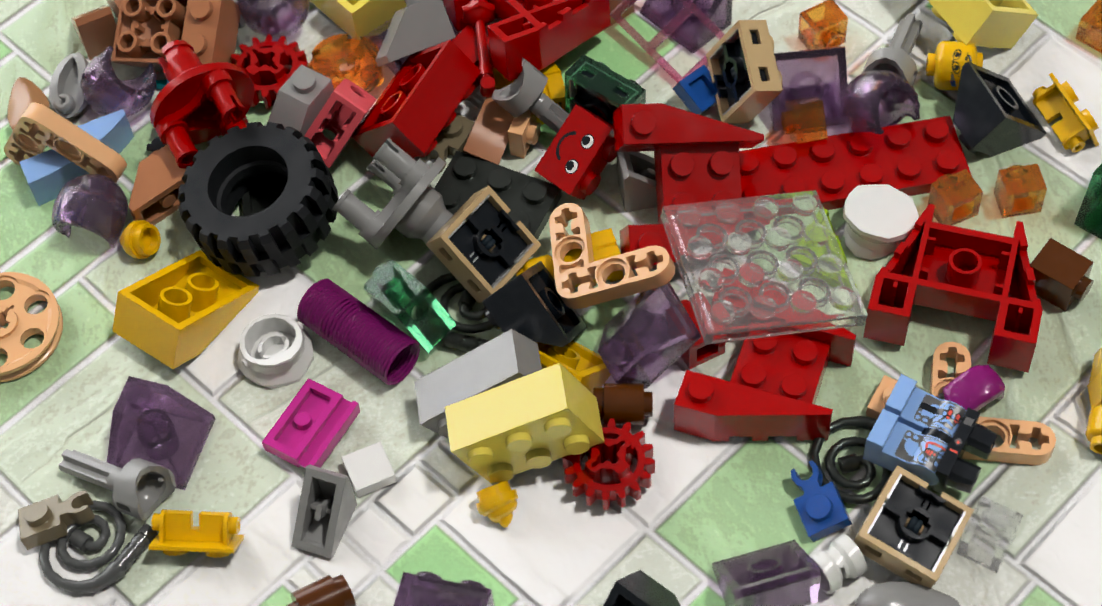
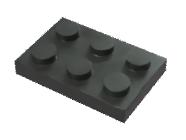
[434,151,562,240]

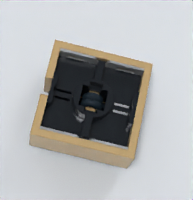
[706,20,783,124]
[426,186,541,303]
[853,465,975,589]

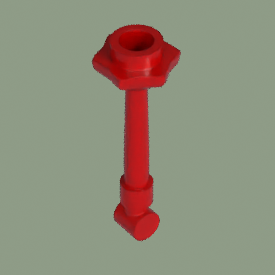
[462,0,495,98]

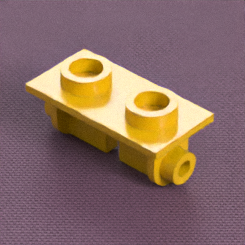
[1032,73,1099,153]
[148,509,244,558]

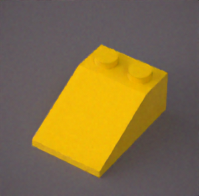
[112,250,259,369]

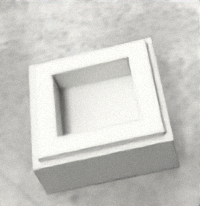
[341,441,397,498]

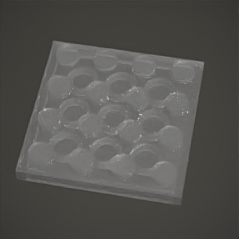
[660,190,868,345]

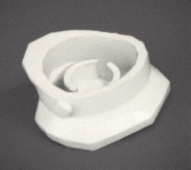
[843,184,919,260]
[237,313,314,389]

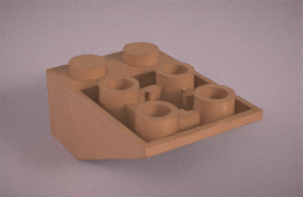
[111,0,242,71]

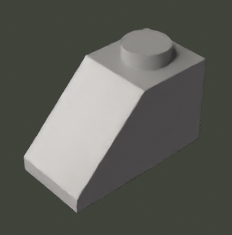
[375,0,456,67]
[268,64,334,136]

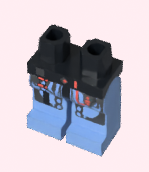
[863,374,998,493]

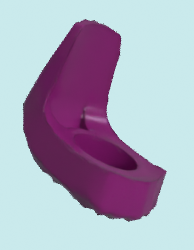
[943,365,1005,411]

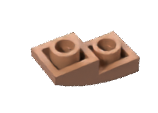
[463,88,514,165]

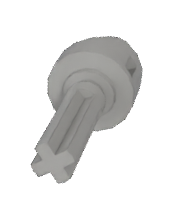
[860,13,923,100]
[491,58,569,133]
[59,449,176,522]

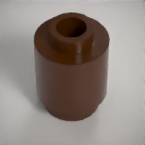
[593,383,653,425]
[286,574,356,606]

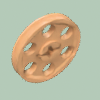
[0,272,63,383]

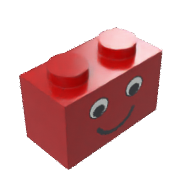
[534,104,617,200]

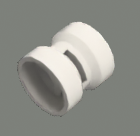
[805,534,867,595]

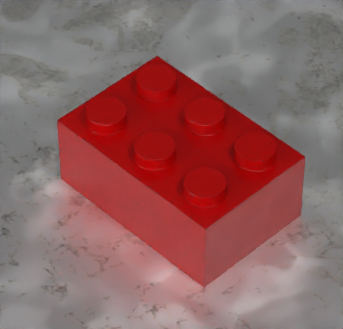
[352,40,481,158]

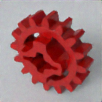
[230,34,308,108]
[562,418,655,510]

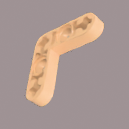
[4,103,127,184]
[549,203,675,309]
[930,342,1056,466]

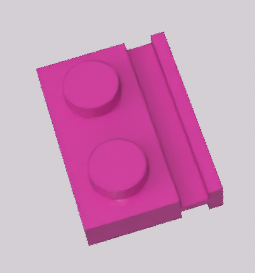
[262,378,360,469]

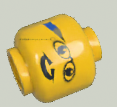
[926,41,983,91]

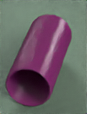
[297,279,420,386]

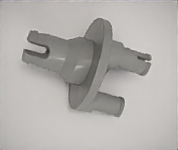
[332,138,453,250]

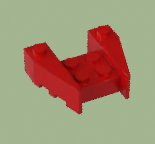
[442,0,611,81]
[613,103,769,270]
[863,204,1043,373]
[674,270,856,441]

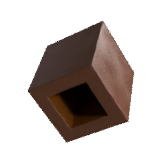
[1030,238,1094,312]

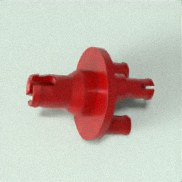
[150,40,255,168]

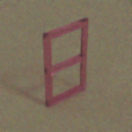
[610,0,725,83]

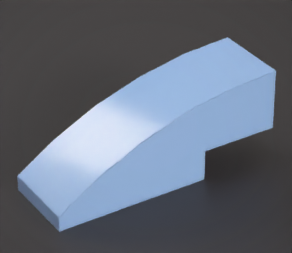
[19,109,134,206]

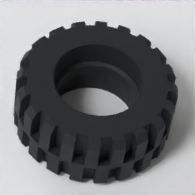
[178,122,338,277]

